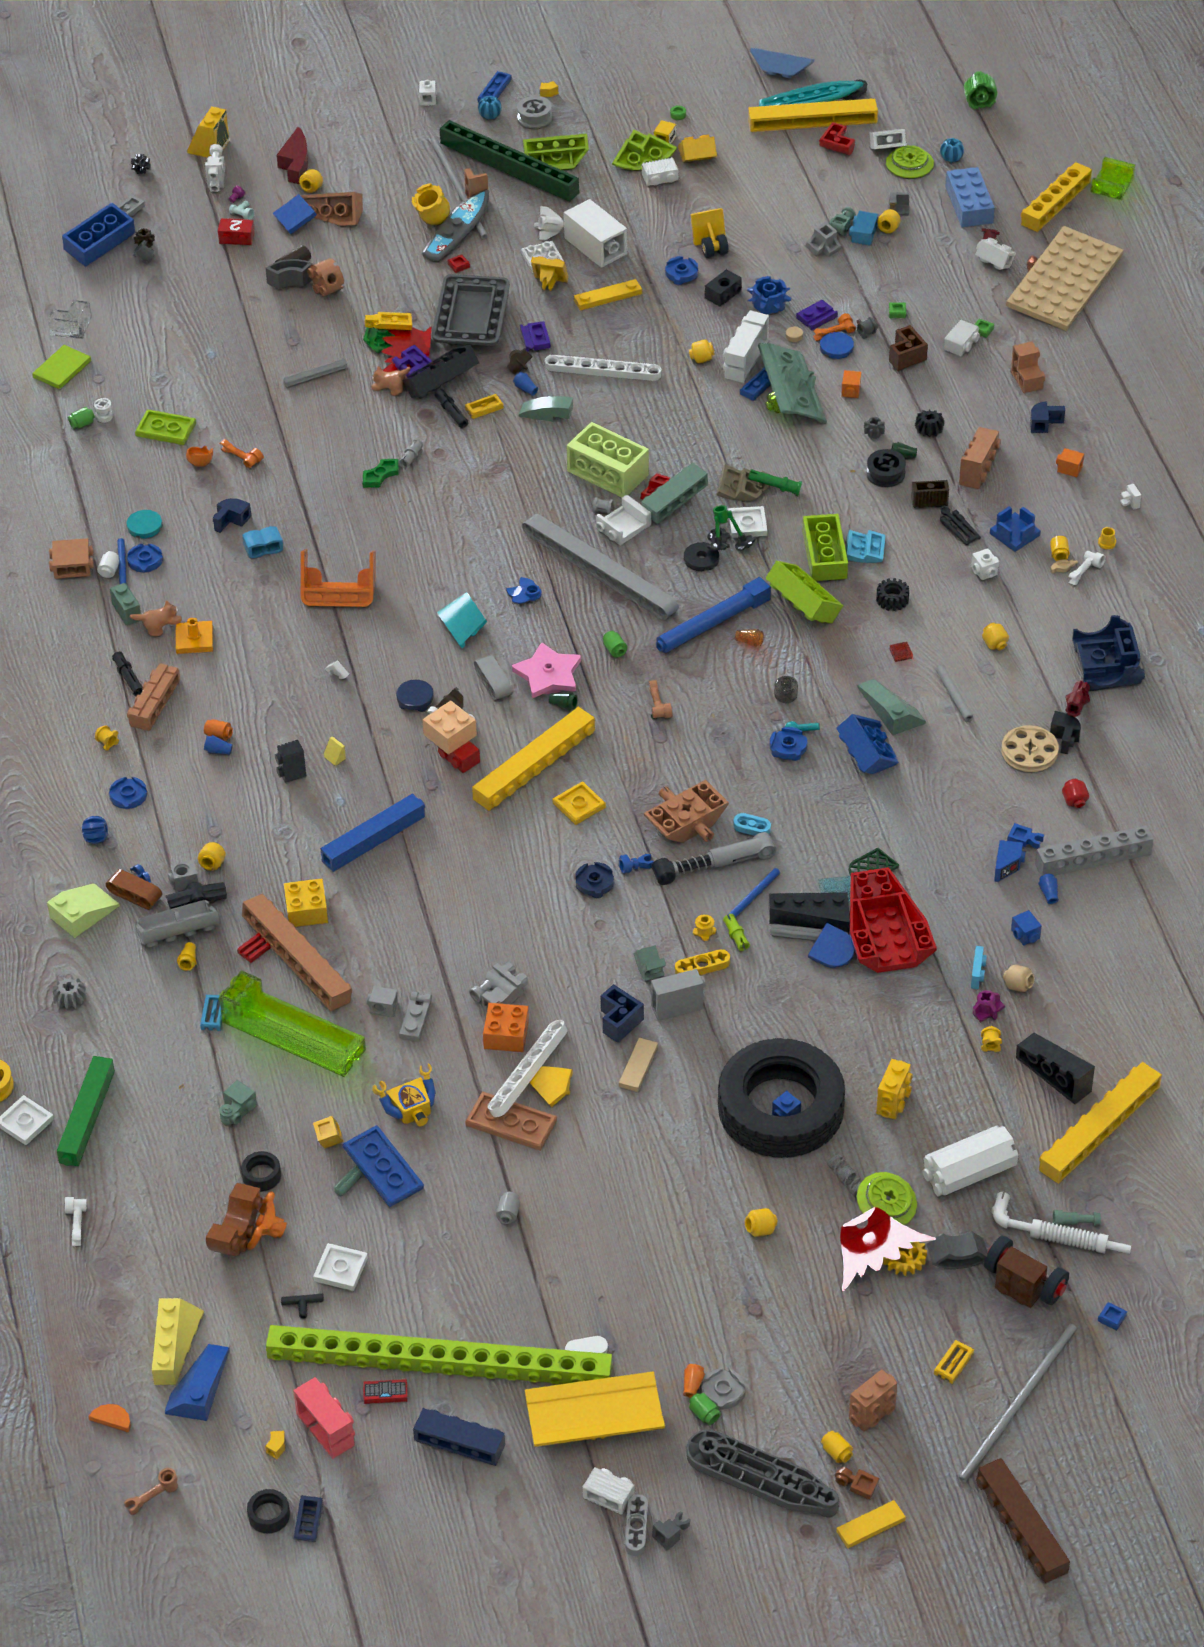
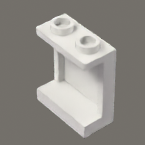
[596,495,651,545]

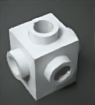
[971,548,999,580]

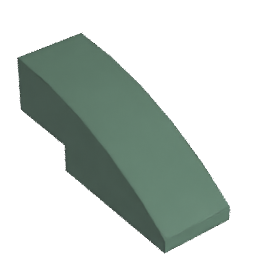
[519,396,573,422]

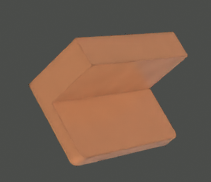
[464,168,488,198]

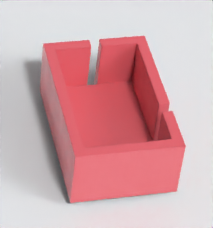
[293,1377,355,1459]

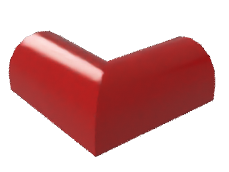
[819,122,855,155]

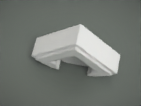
[325,660,349,679]

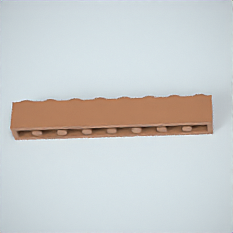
[242,894,352,1011]

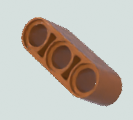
[105,869,163,910]

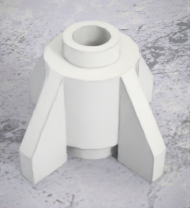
[534,206,564,240]

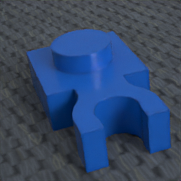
[1007,823,1044,849]

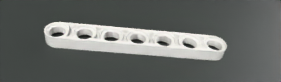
[545,355,661,381]
[488,1020,568,1117]

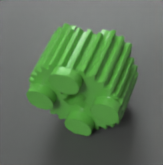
[964,71,998,110]

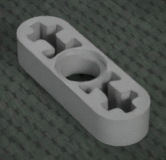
[625,1494,648,1556]

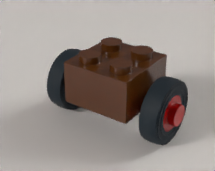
[984,1235,1069,1308]

